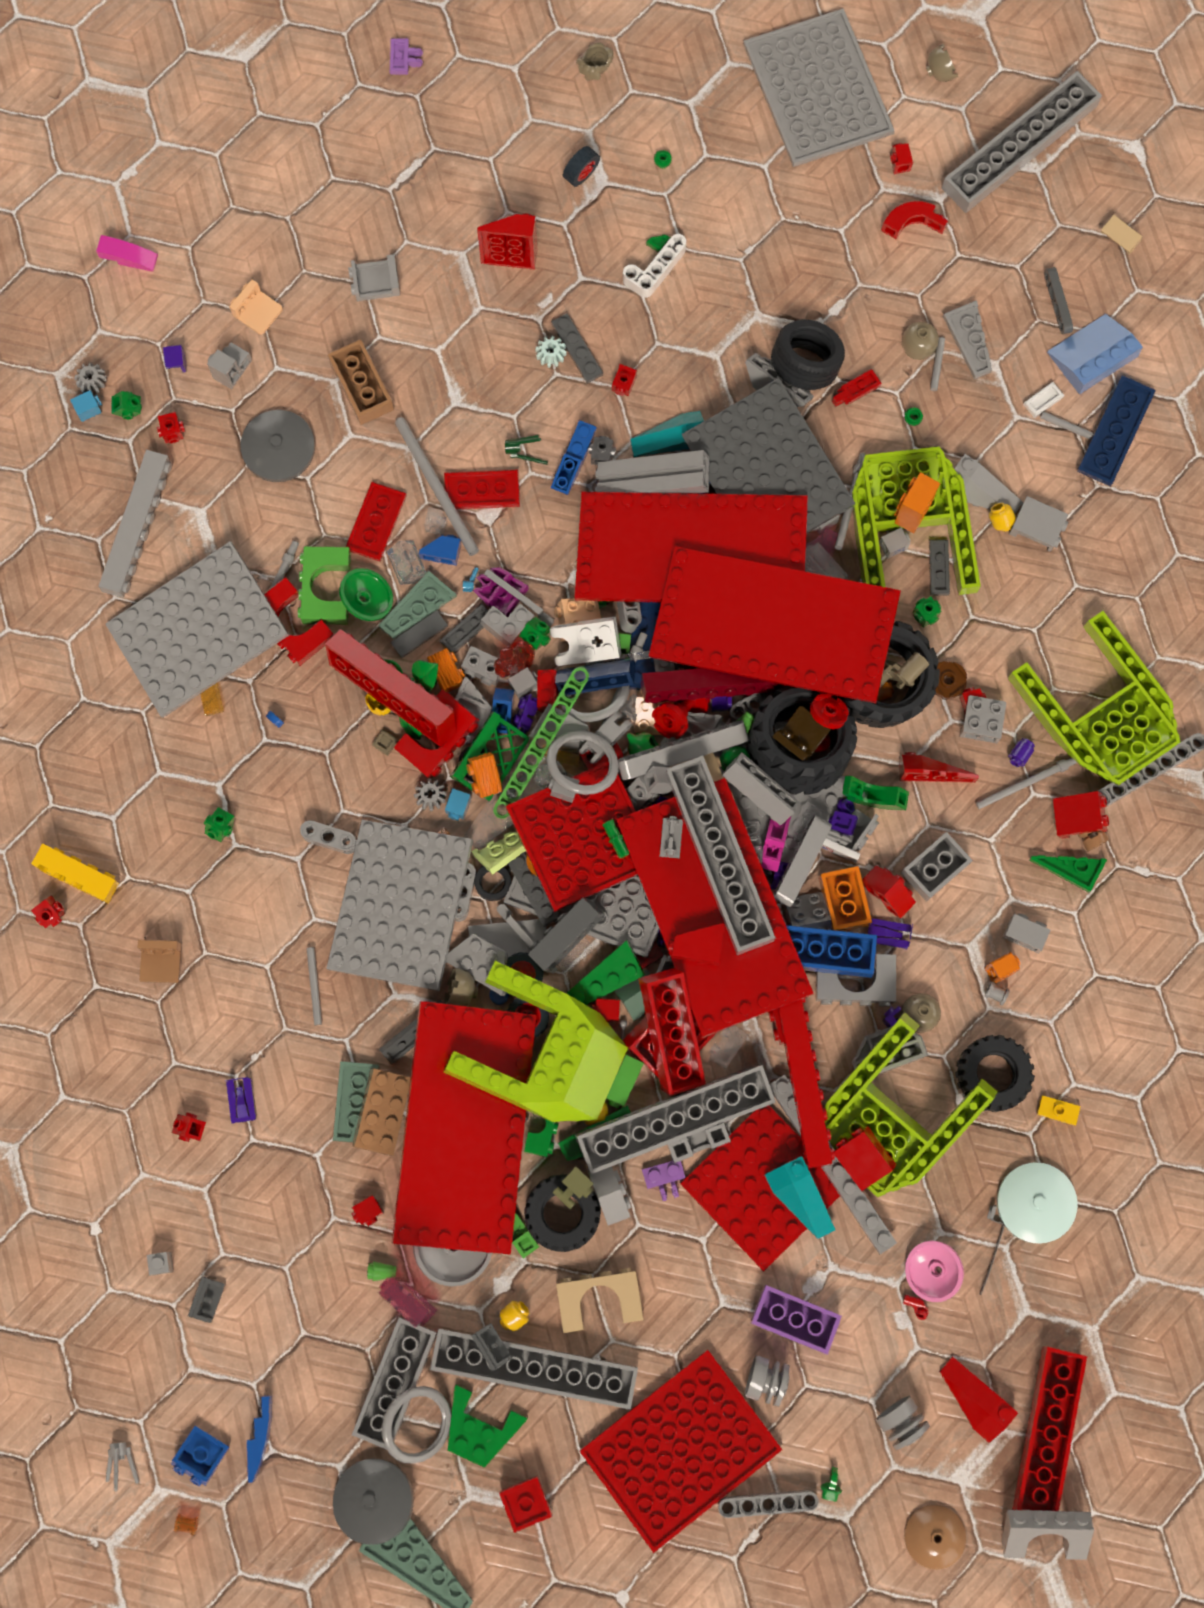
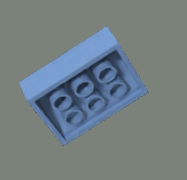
[1047,314,1143,395]

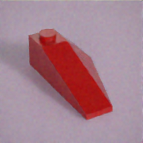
[939,1356,1018,1443]

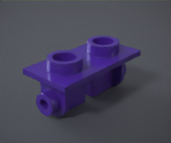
[511,694,538,734]

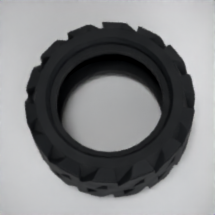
[835,621,940,728]
[748,686,857,795]

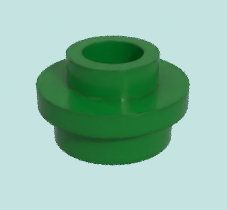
[654,150,672,169]
[904,408,923,426]

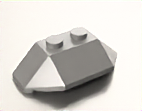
[745,353,814,407]
[852,1027,928,1074]

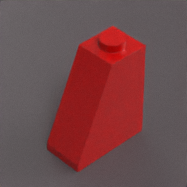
[669,923,725,966]

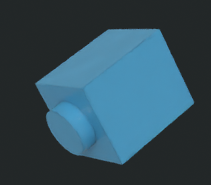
[70,390,102,422]
[445,788,472,821]

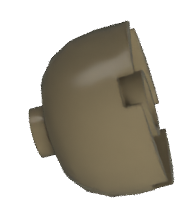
[926,43,958,82]
[901,321,939,360]
[444,968,478,1006]
[901,993,941,1033]

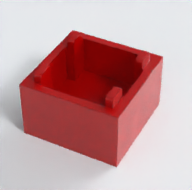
[499,1475,553,1533]

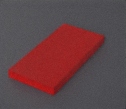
[444,470,520,510]
[346,482,407,562]

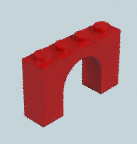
[264,577,334,666]
[393,689,480,778]

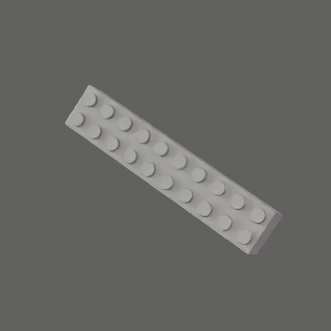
[942,71,1102,213]
[666,756,775,955]
[575,1064,776,1174]
[430,1328,638,1409]

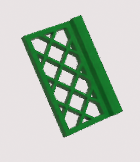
[450,712,530,802]

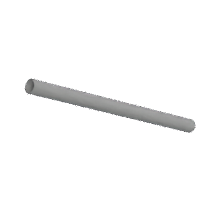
[395,417,479,556]

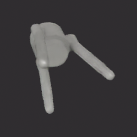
[105,1442,139,1491]

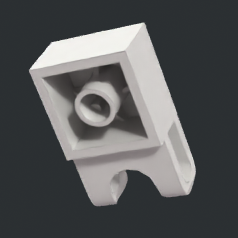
[550,616,622,666]

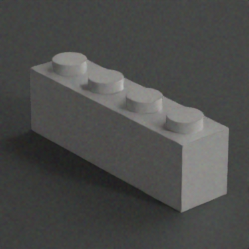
[722,753,800,826]

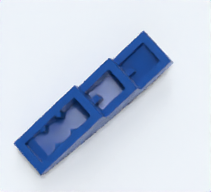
[247,1395,272,1483]

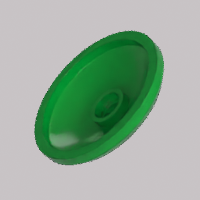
[339,568,393,621]

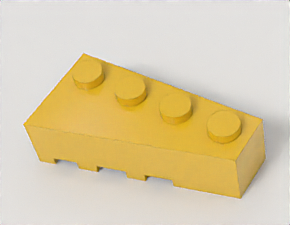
[31,843,119,904]

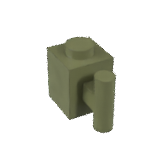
[553,1167,594,1209]

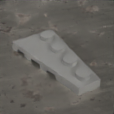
[943,300,992,380]

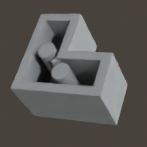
[207,342,252,390]
[480,604,534,648]
[588,1166,631,1226]

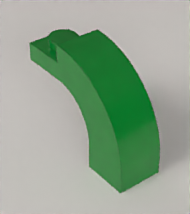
[842,776,909,810]

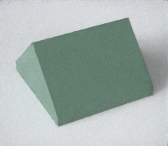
[614,968,651,1021]

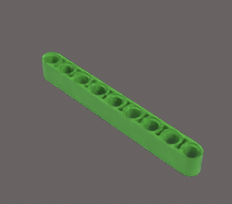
[493,666,589,819]

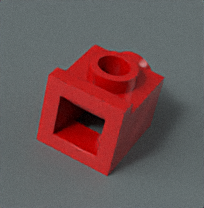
[890,143,913,174]
[612,364,637,396]

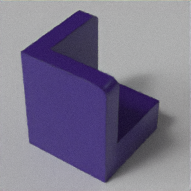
[163,345,187,372]
[711,696,732,712]

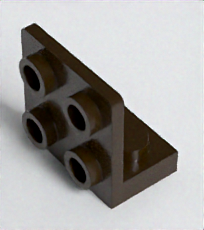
[773,706,831,761]

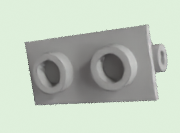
[660,816,683,858]

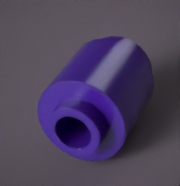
[1008,738,1035,767]

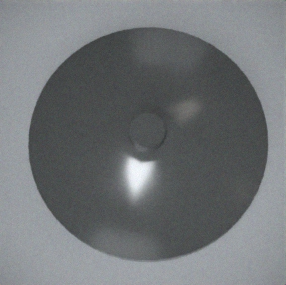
[240,410,315,482]
[333,1459,414,1545]

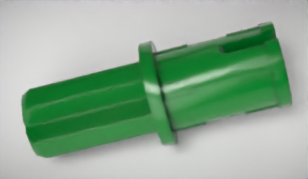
[602,820,629,858]

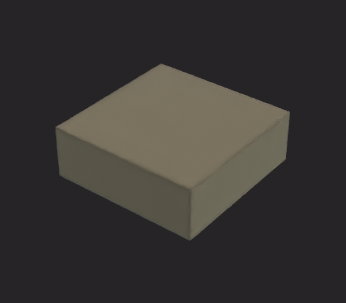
[372,730,398,757]

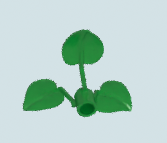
[383,659,438,740]

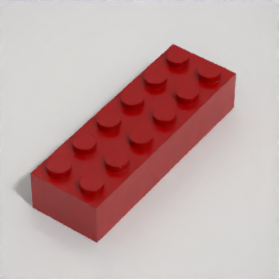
[639,968,706,1096]

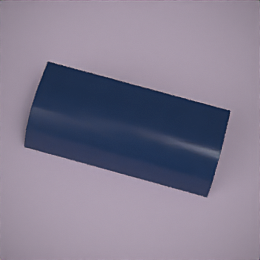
[555,658,636,695]

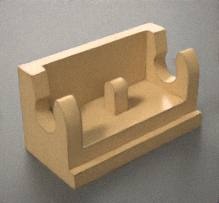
[1100,215,1143,255]

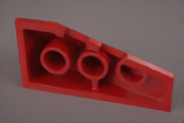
[899,752,979,783]

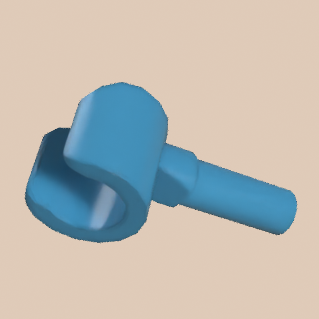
[463,567,479,592]

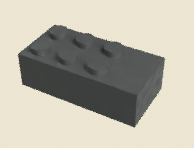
[528,898,605,971]

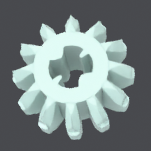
[535,335,566,368]

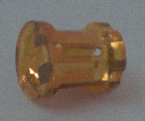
[174,1513,199,1536]

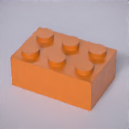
[894,472,940,534]
[819,866,872,932]

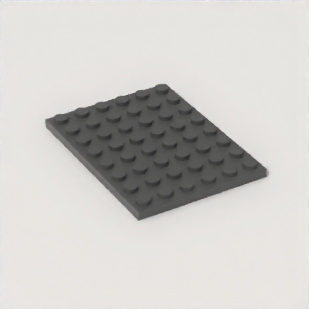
[682,378,855,533]

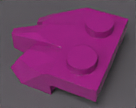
[473,567,529,617]

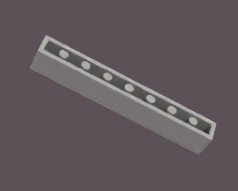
[98,450,172,598]

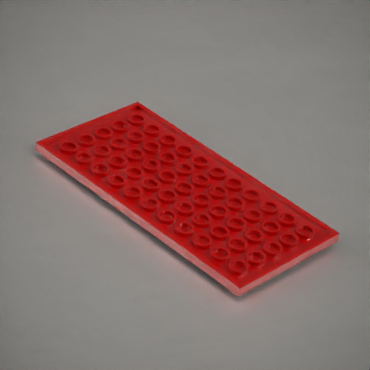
[575,492,808,602]
[649,546,901,703]
[616,778,814,1038]
[392,1001,536,1255]

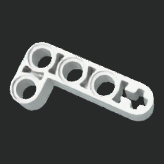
[623,234,686,298]

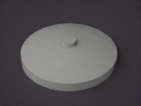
[413,1246,492,1286]

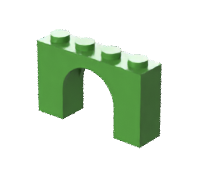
[298,547,351,625]
[606,1055,644,1109]

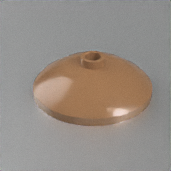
[904,1505,966,1569]

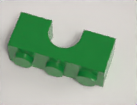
[524,1113,559,1158]

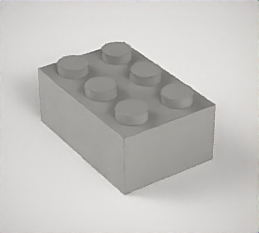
[901,832,973,902]

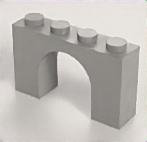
[816,954,896,1007]
[1002,1510,1094,1560]

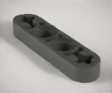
[1044,267,1073,334]

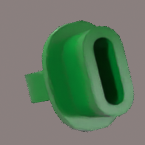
[821,1467,842,1502]

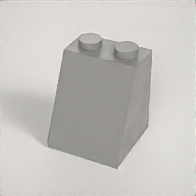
[529,704,589,751]

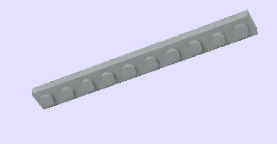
[769,1075,897,1255]

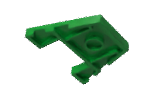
[447,1384,528,1468]

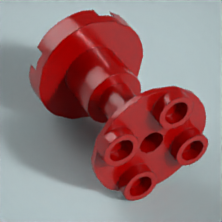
[810,694,849,753]
[652,698,710,739]

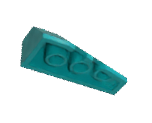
[630,411,704,458]
[765,1156,836,1239]

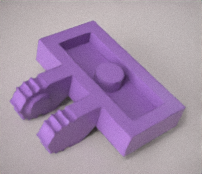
[390,38,423,75]
[642,1161,685,1201]

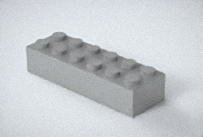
[352,1317,438,1449]

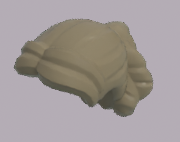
[576,43,614,81]

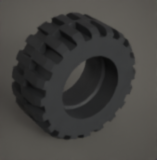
[955,1035,1035,1112]
[524,1174,600,1252]

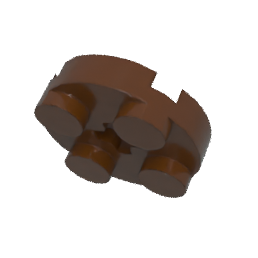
[935,661,967,700]

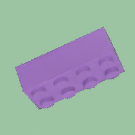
[750,1285,842,1355]

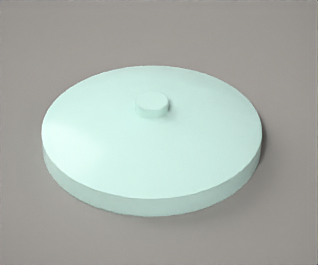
[997,1163,1077,1243]

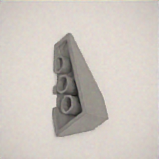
[954,454,1023,514]

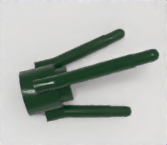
[505,435,548,465]

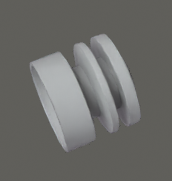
[745,1355,790,1407]
[875,1395,930,1450]

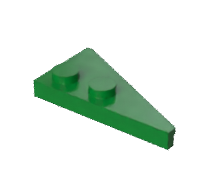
[1029,855,1107,893]

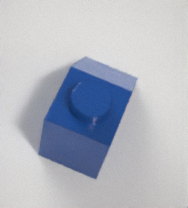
[419,535,461,566]
[492,688,514,734]

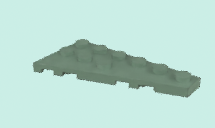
[359,1518,473,1608]

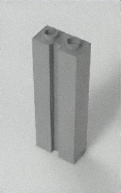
[595,450,709,494]

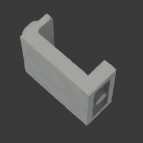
[348,254,400,301]
[1009,496,1069,552]

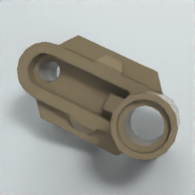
[879,652,929,690]

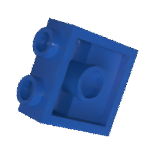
[171,1426,229,1487]

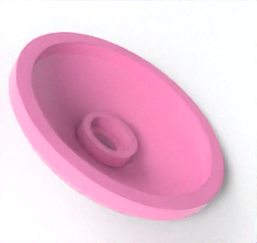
[905,1241,964,1302]

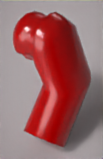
[903,1294,928,1320]

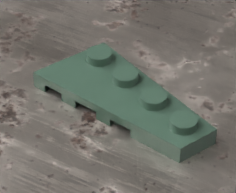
[378,571,457,639]
[332,1061,379,1143]

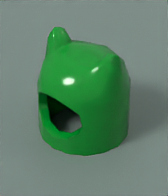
[627,732,660,755]

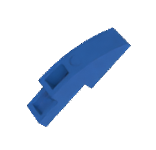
[551,420,597,495]

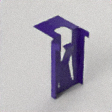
[868,918,913,950]
[225,1077,256,1124]

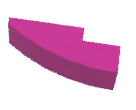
[96,235,158,272]
[760,816,791,872]

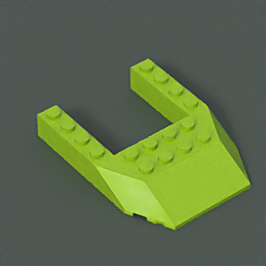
[852,447,981,595]
[1008,611,1181,786]
[444,961,628,1122]
[825,1013,997,1197]

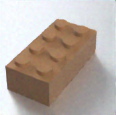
[327,339,394,425]
[352,1068,411,1156]

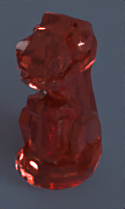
[494,640,535,678]

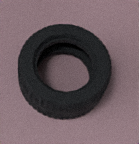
[771,319,845,390]

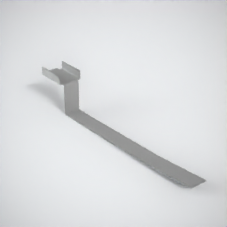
[484,569,554,627]
[496,903,558,974]
[979,1205,1005,1295]

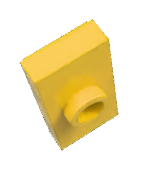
[1037,1095,1081,1126]

